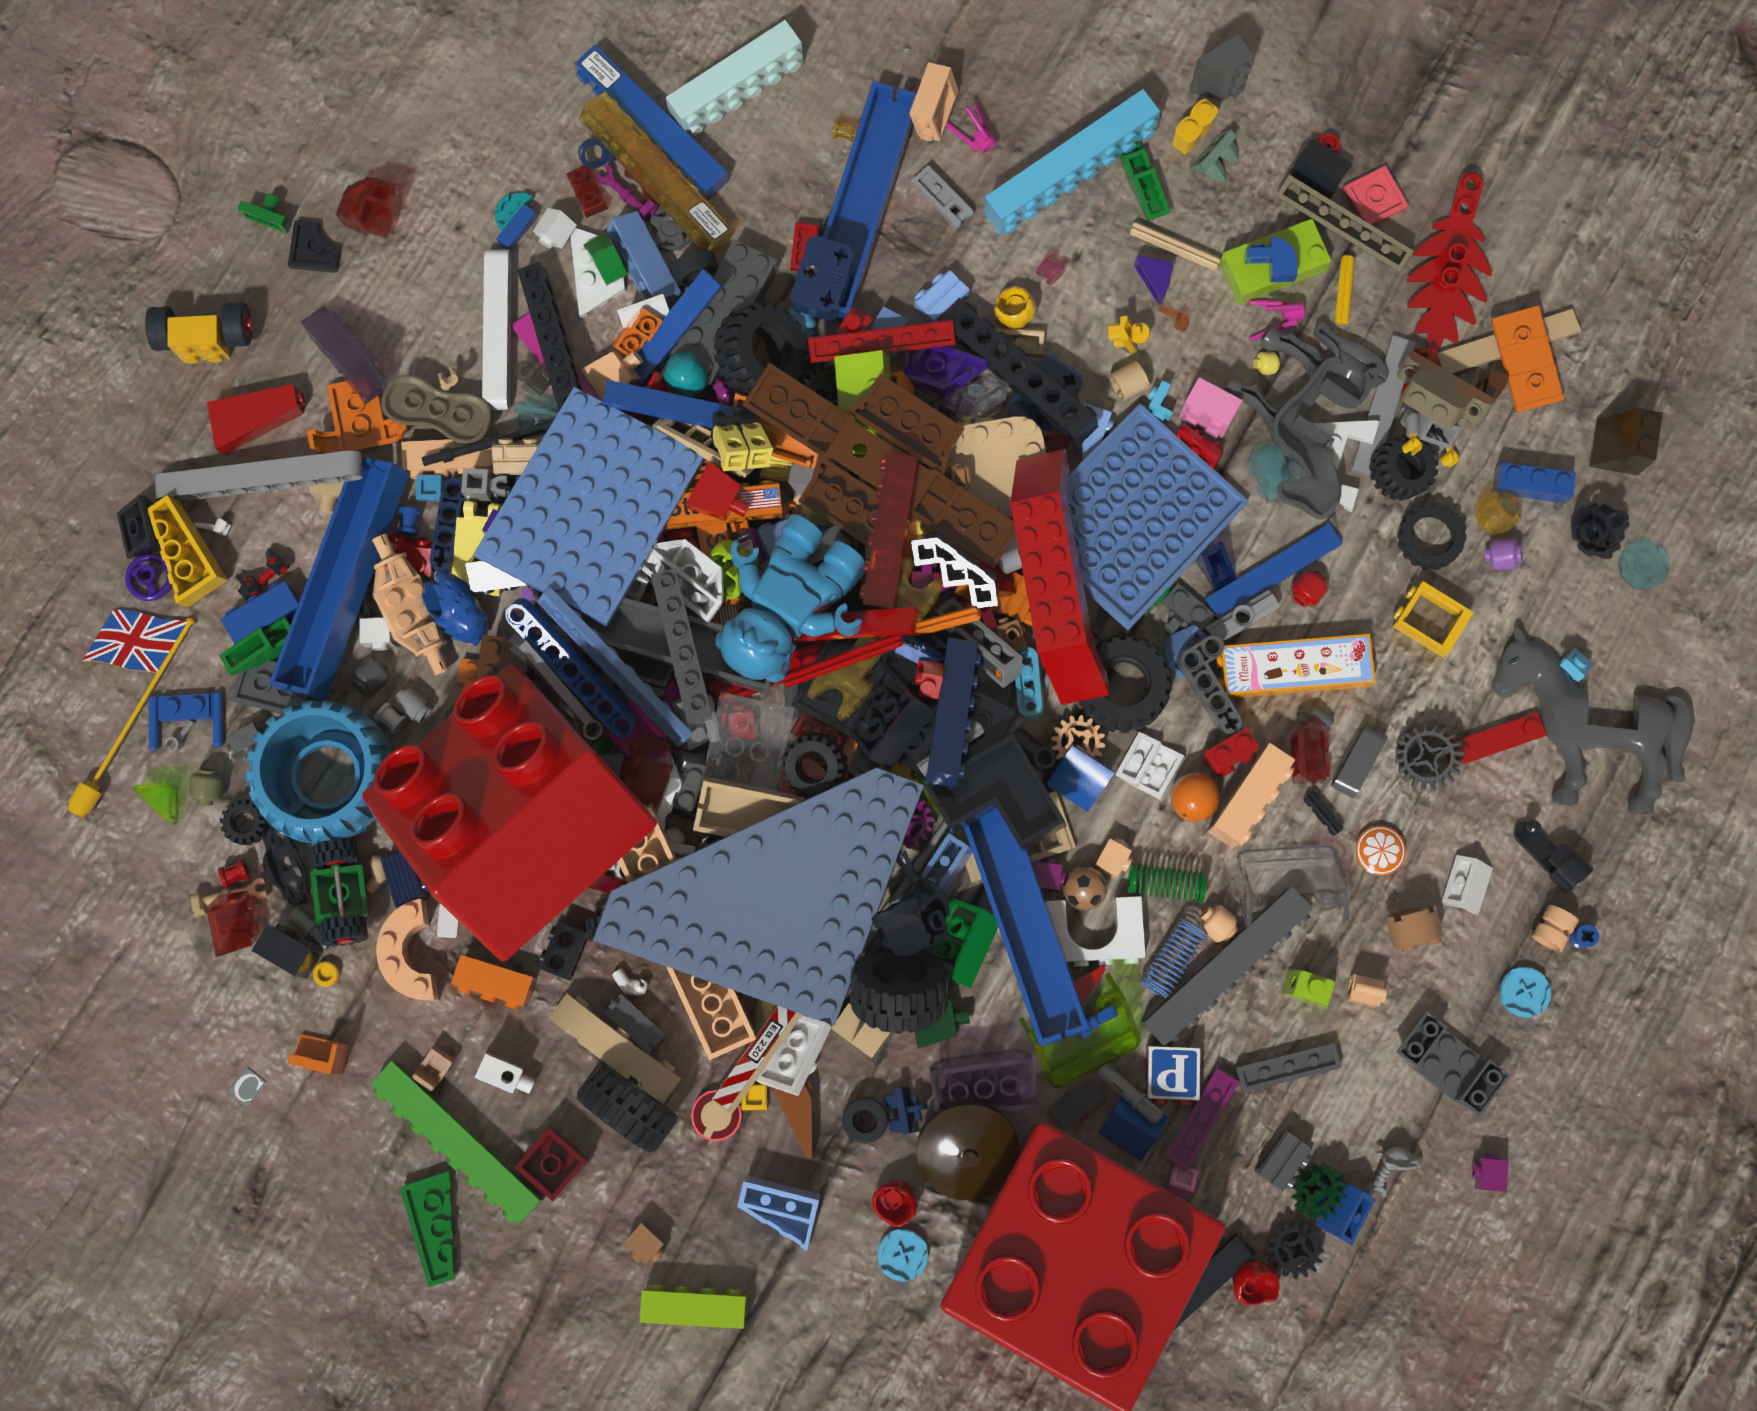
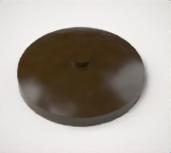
[916,1101,1020,1200]

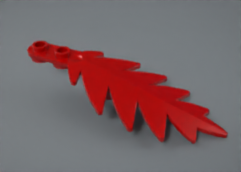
[1406,172,1492,352]

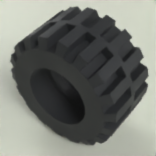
[1369,435,1439,501]
[780,732,848,798]

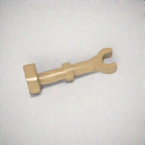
[190,878,268,917]

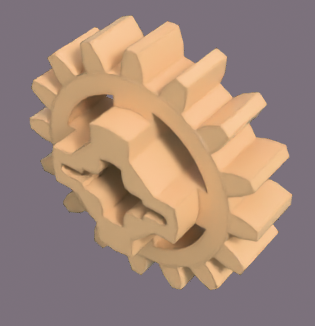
[1051,715,1105,760]

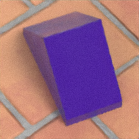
[1134,255,1173,306]

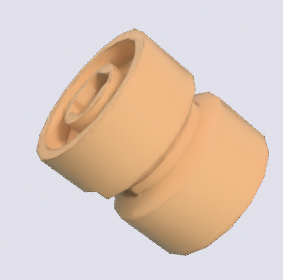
[1532,905,1579,952]

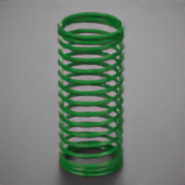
[1127,862,1207,904]

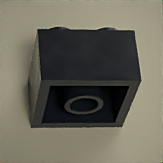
[251,923,323,979]

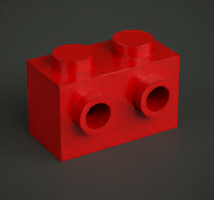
[1201,727,1260,778]

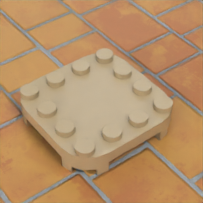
[948,417,1046,519]

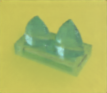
[515,401,559,434]

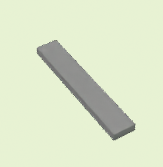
[1351,335,1416,477]

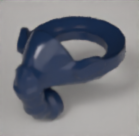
[578,137,620,168]

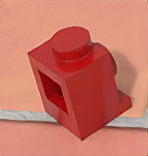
[914,659,944,699]

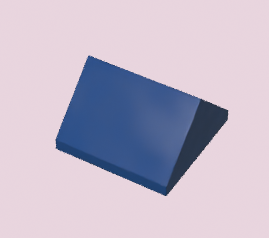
[1098,1096,1168,1161]

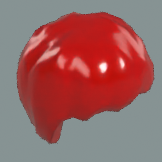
[872,1180,919,1227]
[1232,1259,1281,1306]

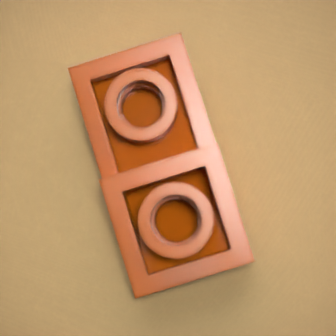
[612,307,663,355]

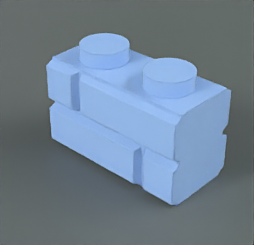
[914,270,969,323]

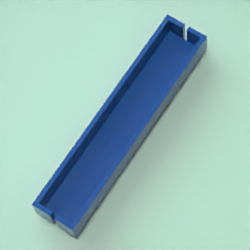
[809,81,917,321]
[268,457,409,702]
[964,808,1091,1047]

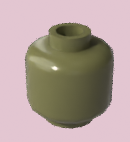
[189,768,224,805]

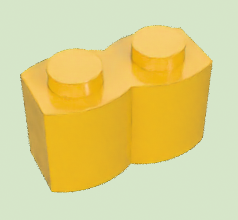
[1172,98,1218,155]

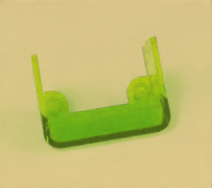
[1018,972,1141,1088]

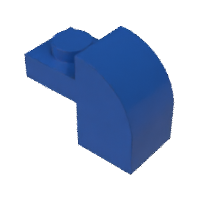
[1244,237,1297,282]

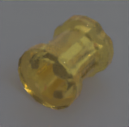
[832,118,859,144]

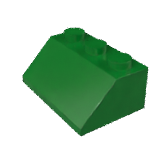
[925,897,998,989]

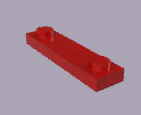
[1443,712,1547,768]

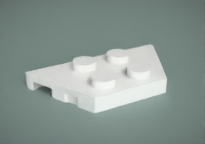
[570,228,626,318]

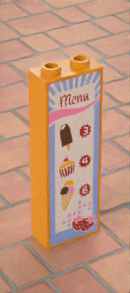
[1215,634,1376,699]

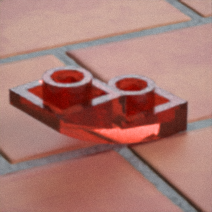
[566,166,608,218]
[790,711,848,747]

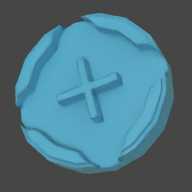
[1499,967,1551,1018]
[877,1228,929,1282]

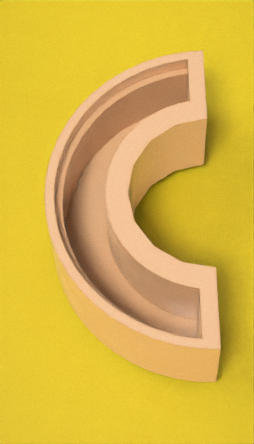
[376,898,440,1001]

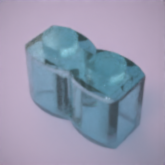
[1247,445,1293,504]

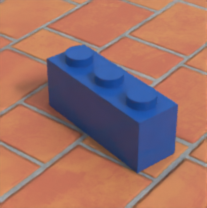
[1492,462,1576,503]
[220,581,300,644]

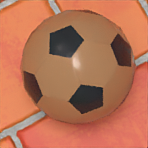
[1062,865,1108,910]

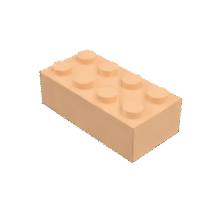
[1208,743,1295,849]

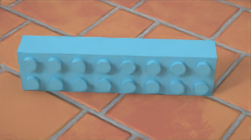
[984,89,1160,236]

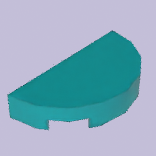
[495,192,534,232]

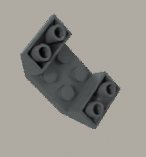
[1396,1011,1510,1116]

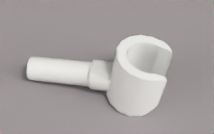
[194,518,231,536]

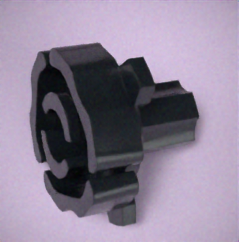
[1571,503,1630,559]

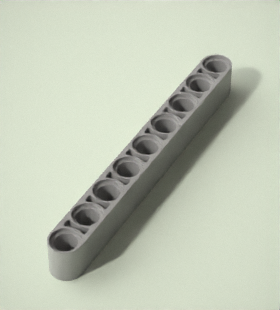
[155,451,363,502]

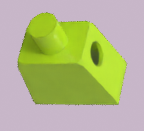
[1281,970,1335,1010]

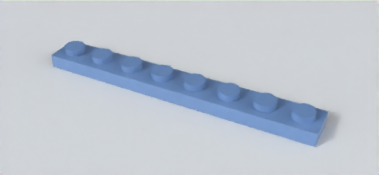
[537,587,693,747]

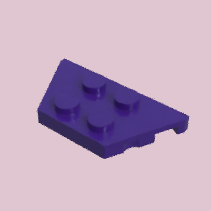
[903,346,989,396]

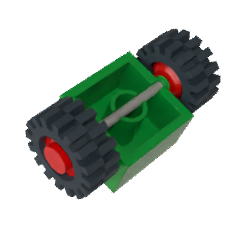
[310,839,369,947]

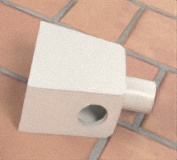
[475,1051,535,1094]

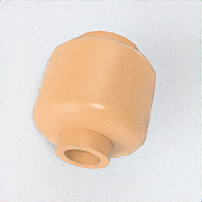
[1200,905,1238,942]

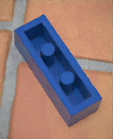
[496,204,538,252]

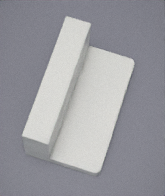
[1442,855,1493,915]

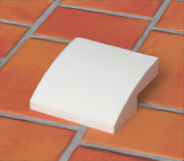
[1115,732,1185,801]

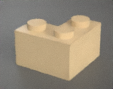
[831,1003,890,1059]

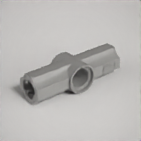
[1205,590,1280,646]

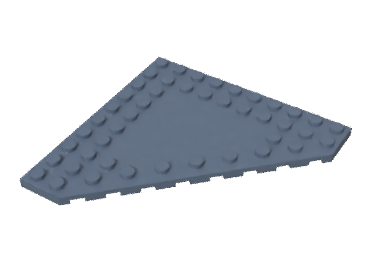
[593,767,924,1025]

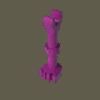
[596,165,658,222]

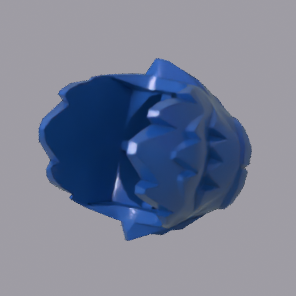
[421,572,488,646]

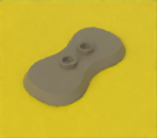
[381,375,491,444]

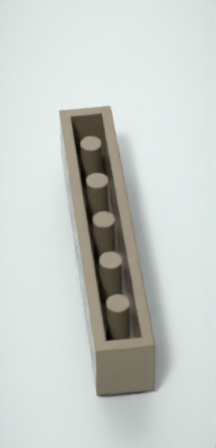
[1276,175,1414,273]

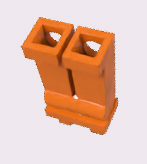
[955,556,1033,627]

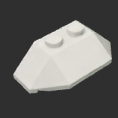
[641,539,724,622]

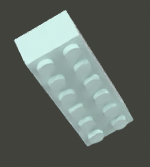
[666,20,803,137]

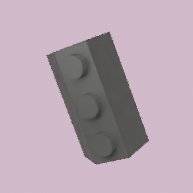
[1189,34,1255,100]

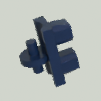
[884,1086,928,1135]

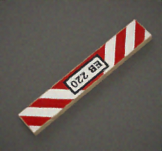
[712,1006,802,1114]

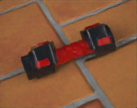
[236,548,290,601]

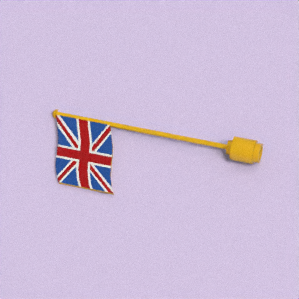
[66,610,195,818]

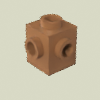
[993,617,1027,652]

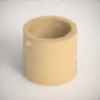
[1109,361,1150,402]

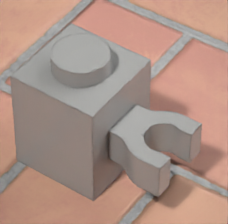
[461,468,508,501]

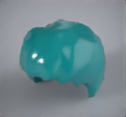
[664,351,708,397]

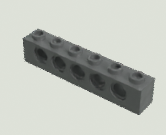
[651,568,713,725]

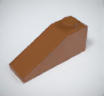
[773,1078,814,1159]

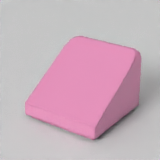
[1166,1163,1199,1201]

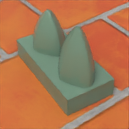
[1191,130,1238,182]

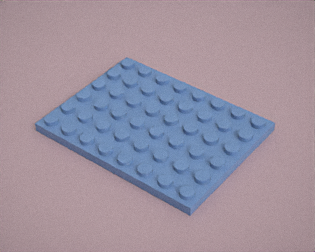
[473,387,705,626]
[1067,404,1249,630]

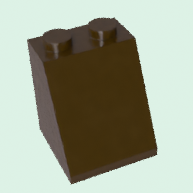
[1589,408,1663,476]

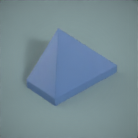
[1164,625,1209,679]

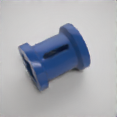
[396,507,421,537]
[1570,924,1599,949]

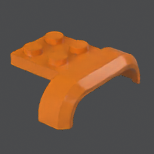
[307,375,408,454]

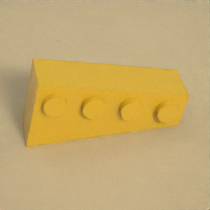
[147,495,228,607]

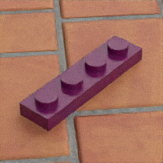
[1165,1069,1239,1171]

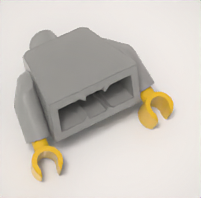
[1401,404,1462,467]

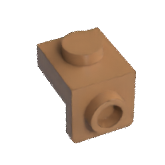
[412,1045,456,1091]

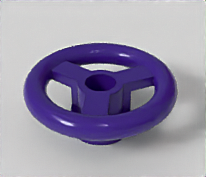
[125,553,172,601]

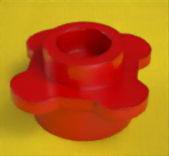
[1315,133,1341,155]

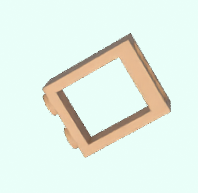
[909,62,959,141]

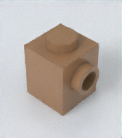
[624,1222,666,1264]

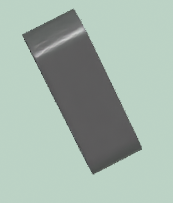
[1331,724,1388,799]

